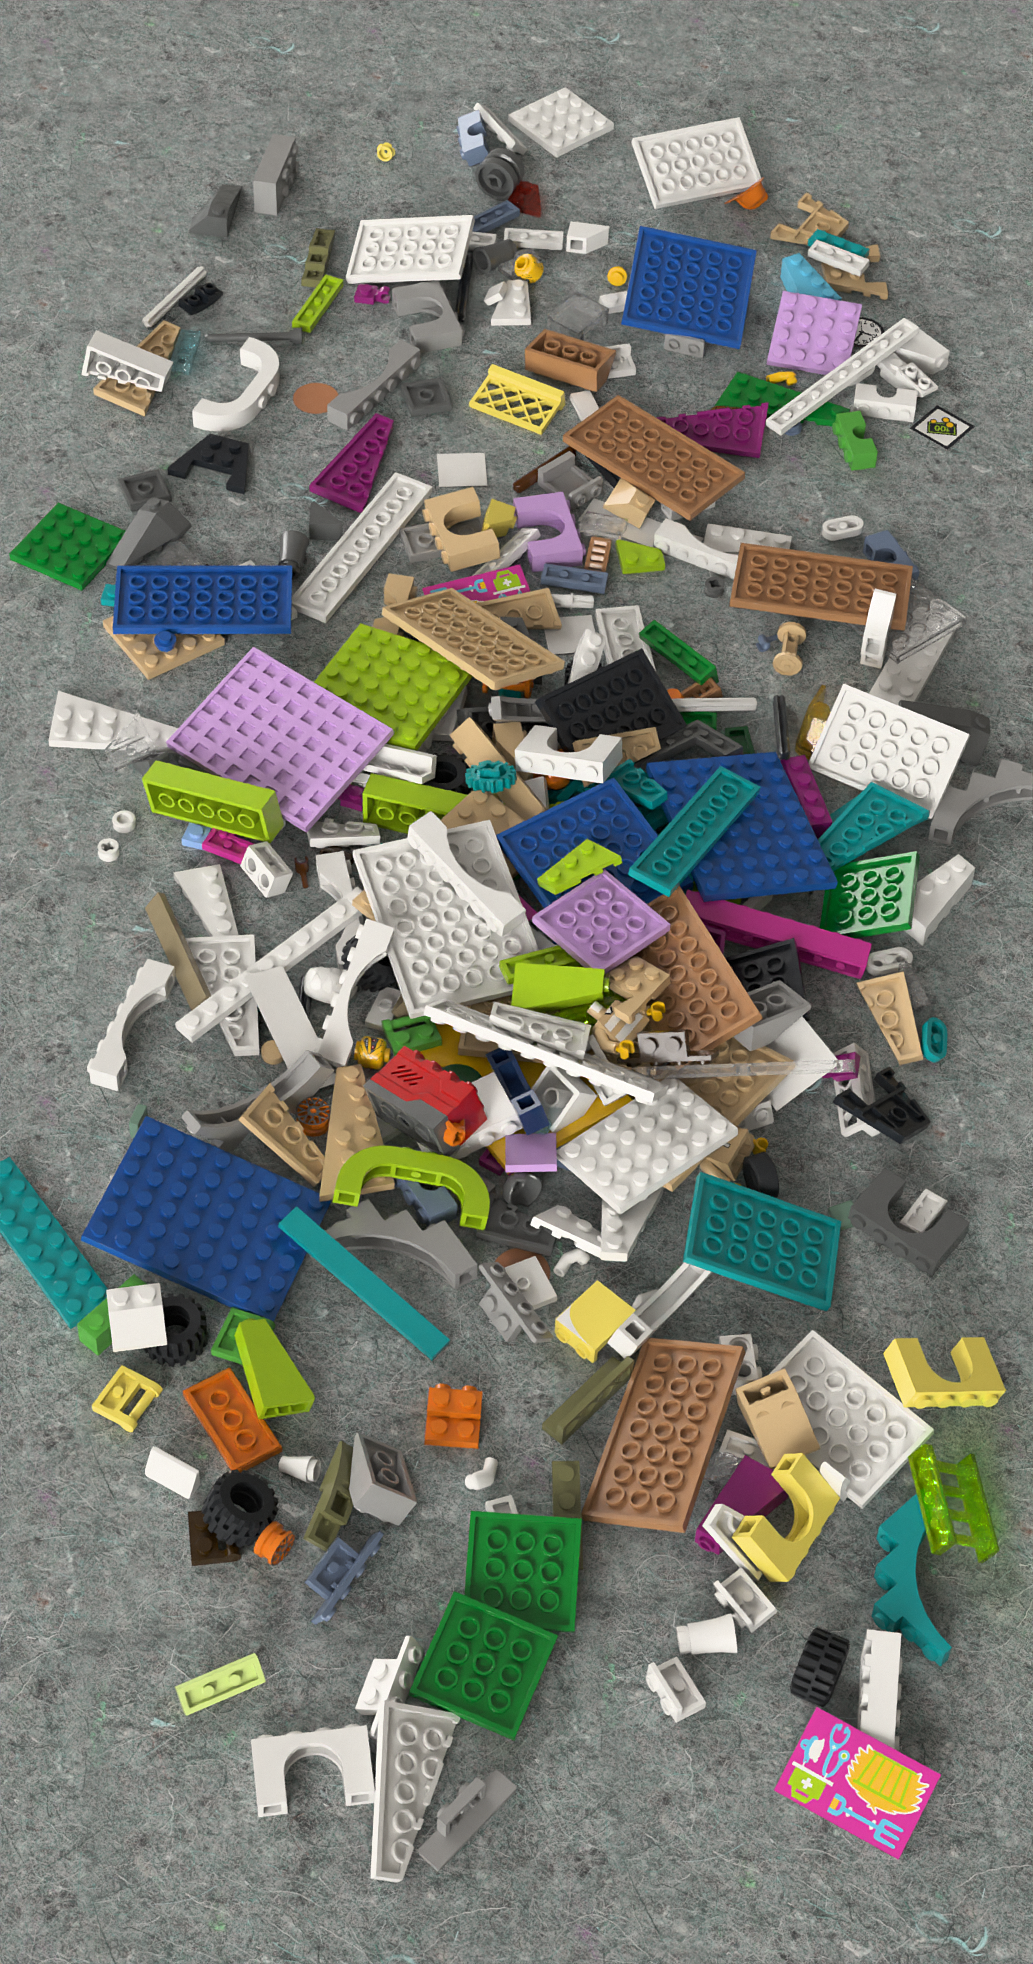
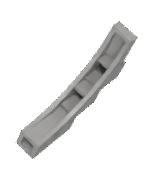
[489,696,547,725]
[928,759,1033,845]
[181,1050,335,1152]
[307,1199,477,1290]

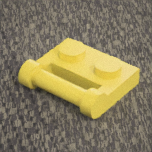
[92,1365,163,1432]

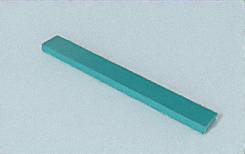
[278,1206,450,1361]

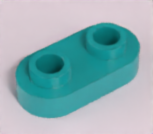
[921,1017,948,1063]

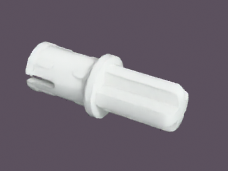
[551,593,594,610]

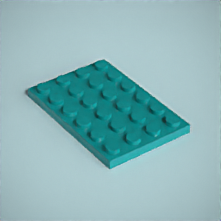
[683,1172,841,1311]

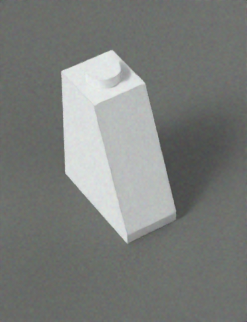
[894,329,950,375]

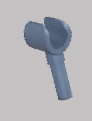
[756,634,778,652]

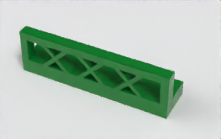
[639,620,719,686]

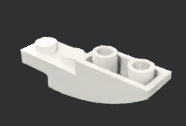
[877,352,938,397]
[860,589,897,669]

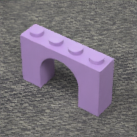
[513,492,586,572]

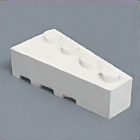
[904,854,975,946]
[857,1629,902,1751]

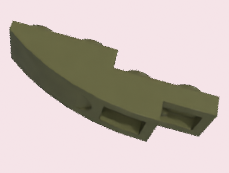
[303,1441,353,1551]
[552,1461,583,1570]

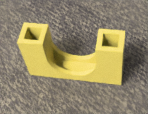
[883,1337,1006,1409]
[732,1453,840,1582]

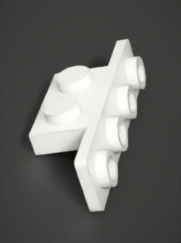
[355,1636,424,1744]

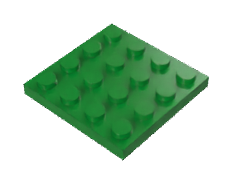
[9,502,126,591]
[820,851,920,938]
[464,1511,582,1633]
[409,1591,558,1741]

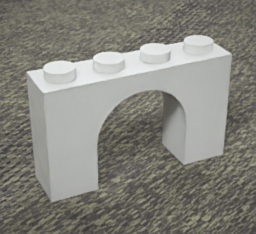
[515,725,623,783]
[416,1072,522,1159]
[251,1724,375,1817]

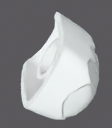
[303,967,358,1004]

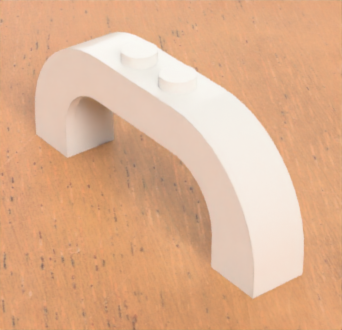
[192,337,280,432]

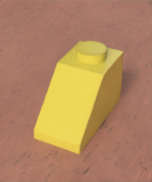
[481,499,517,538]

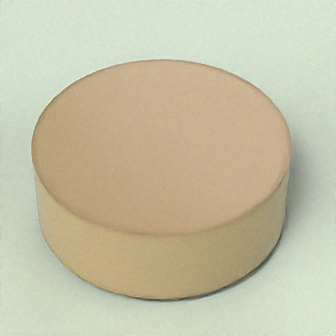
[261,1040,284,1065]

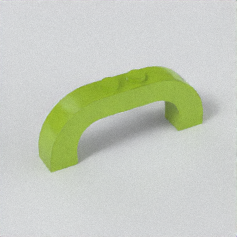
[332,1146,490,1230]

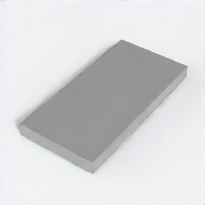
[399,516,484,563]

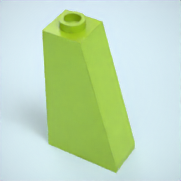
[511,963,610,1013]
[234,1318,315,1419]

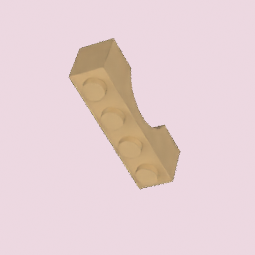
[372,573,418,637]

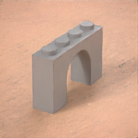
[392,280,465,353]

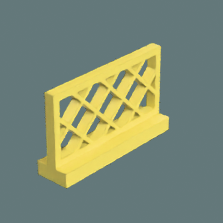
[469,364,565,435]

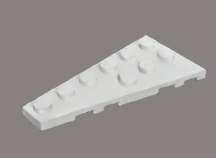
[49,691,178,754]
[185,935,259,1056]
[601,1187,664,1261]

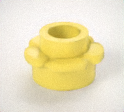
[377,142,395,161]

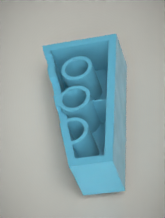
[780,253,842,301]

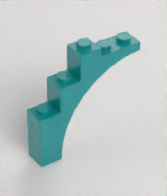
[871,1487,952,1667]

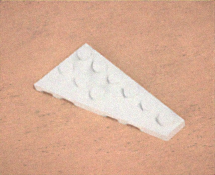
[371,1700,460,1883]

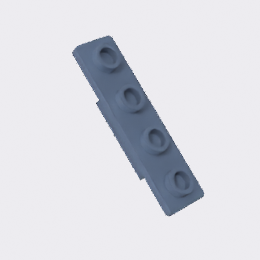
[304,1531,384,1625]

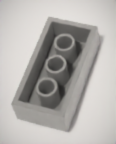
[253,134,299,216]

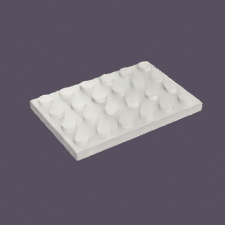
[632,117,763,209]
[346,215,475,284]
[808,684,970,820]
[557,1074,738,1215]
[769,1330,934,1509]

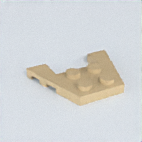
[770,193,849,245]
[821,245,888,300]
[606,956,671,1025]

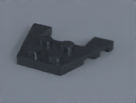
[167,434,249,494]
[833,1066,931,1144]

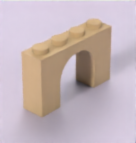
[422,487,500,572]

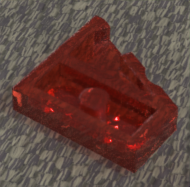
[507,181,541,218]

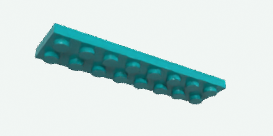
[628,766,761,897]
[0,1157,108,1329]

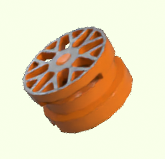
[296,1097,331,1137]
[254,1521,296,1566]

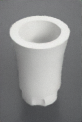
[676,1613,737,1655]

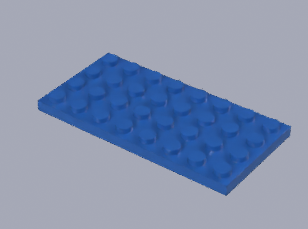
[113,566,292,634]

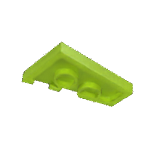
[537,839,622,895]

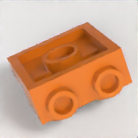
[425,1384,483,1449]

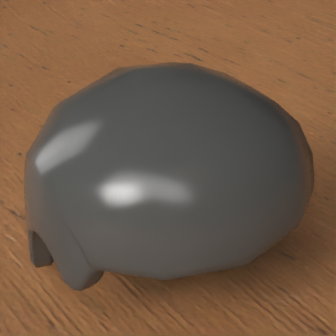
[503,1172,542,1207]

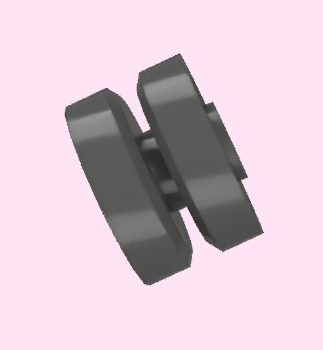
[475,148,525,199]

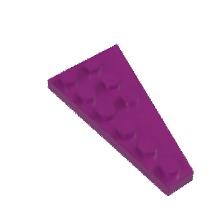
[656,402,769,458]
[309,413,394,513]

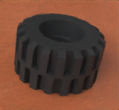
[414,753,471,795]
[341,935,396,992]
[143,1293,208,1367]
[202,1470,278,1547]
[790,1627,850,1708]

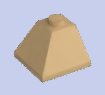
[603,478,657,529]

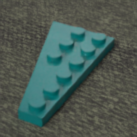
[818,782,930,871]

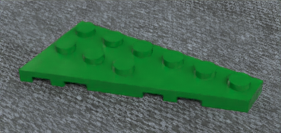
[713,372,850,427]

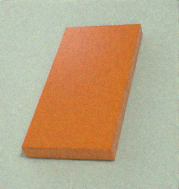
[183,1367,282,1473]

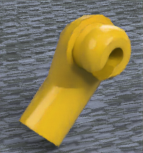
[766,371,797,386]

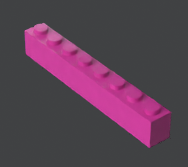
[686,890,872,979]

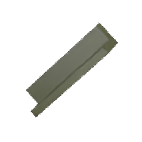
[542,1356,634,1445]

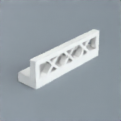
[363,744,437,784]
[833,1043,880,1137]

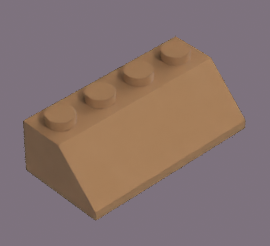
[525,329,616,392]

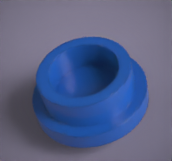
[154,631,177,652]

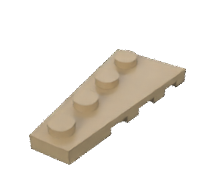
[573,727,661,787]
[857,971,924,1065]

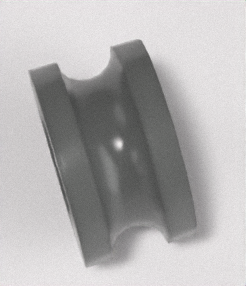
[704,577,724,598]

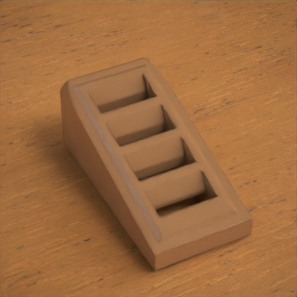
[584,537,612,572]
[681,678,723,698]

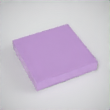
[505,1133,557,1172]

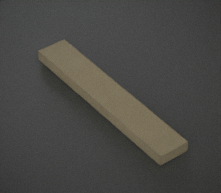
[145,892,211,1011]

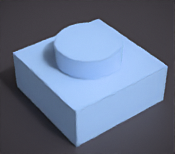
[182,822,212,850]

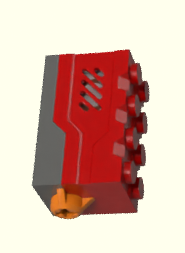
[363,1046,487,1157]

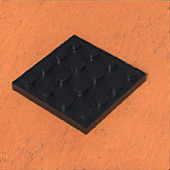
[726,938,810,1021]

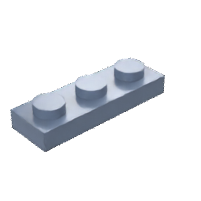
[472,200,520,233]
[541,563,608,594]

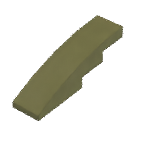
[301,228,335,288]

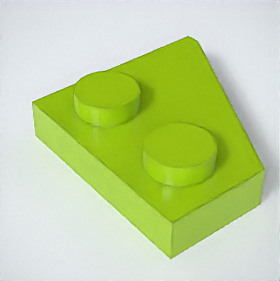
[615,539,665,574]

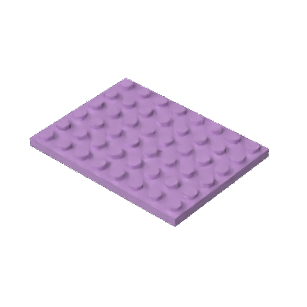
[166,647,394,833]

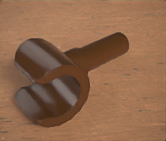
[294,856,309,889]

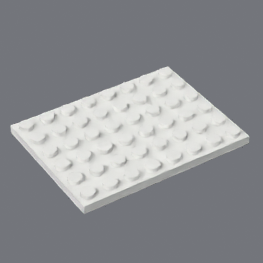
[353,820,539,1019]

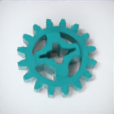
[465,760,517,793]

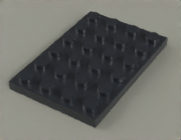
[535,648,687,781]

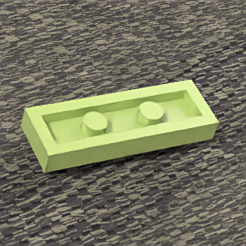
[175,1653,266,1716]

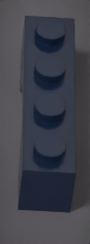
[485,1048,550,1136]

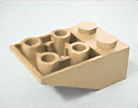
[492,722,533,781]
[736,1368,820,1469]

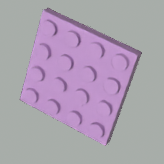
[767,291,862,375]
[532,869,670,974]

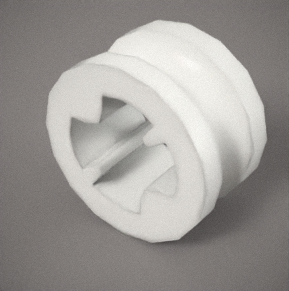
[98,838,119,862]

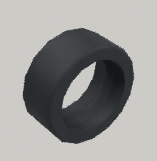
[743,1152,779,1198]

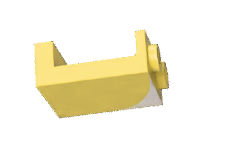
[555,1280,636,1363]

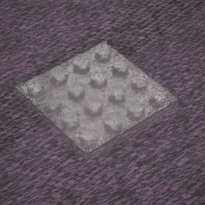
[844,577,967,664]

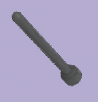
[205,328,302,344]

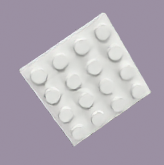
[508,87,614,158]

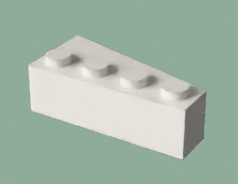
[81,330,173,392]

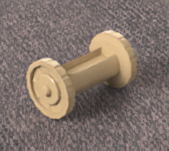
[773,622,807,676]

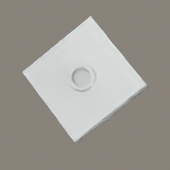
[505,1256,557,1310]

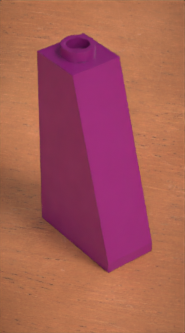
[695,1455,789,1555]

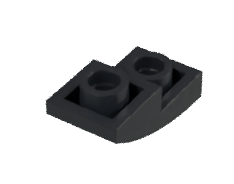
[178,283,223,315]

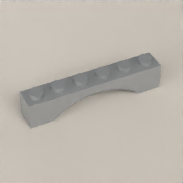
[327,340,421,431]

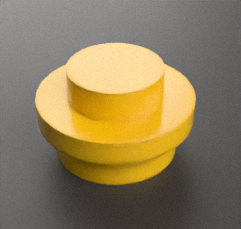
[607,266,627,286]

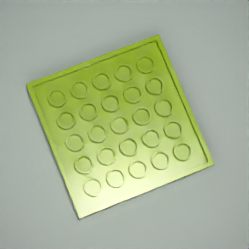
[314,623,473,751]

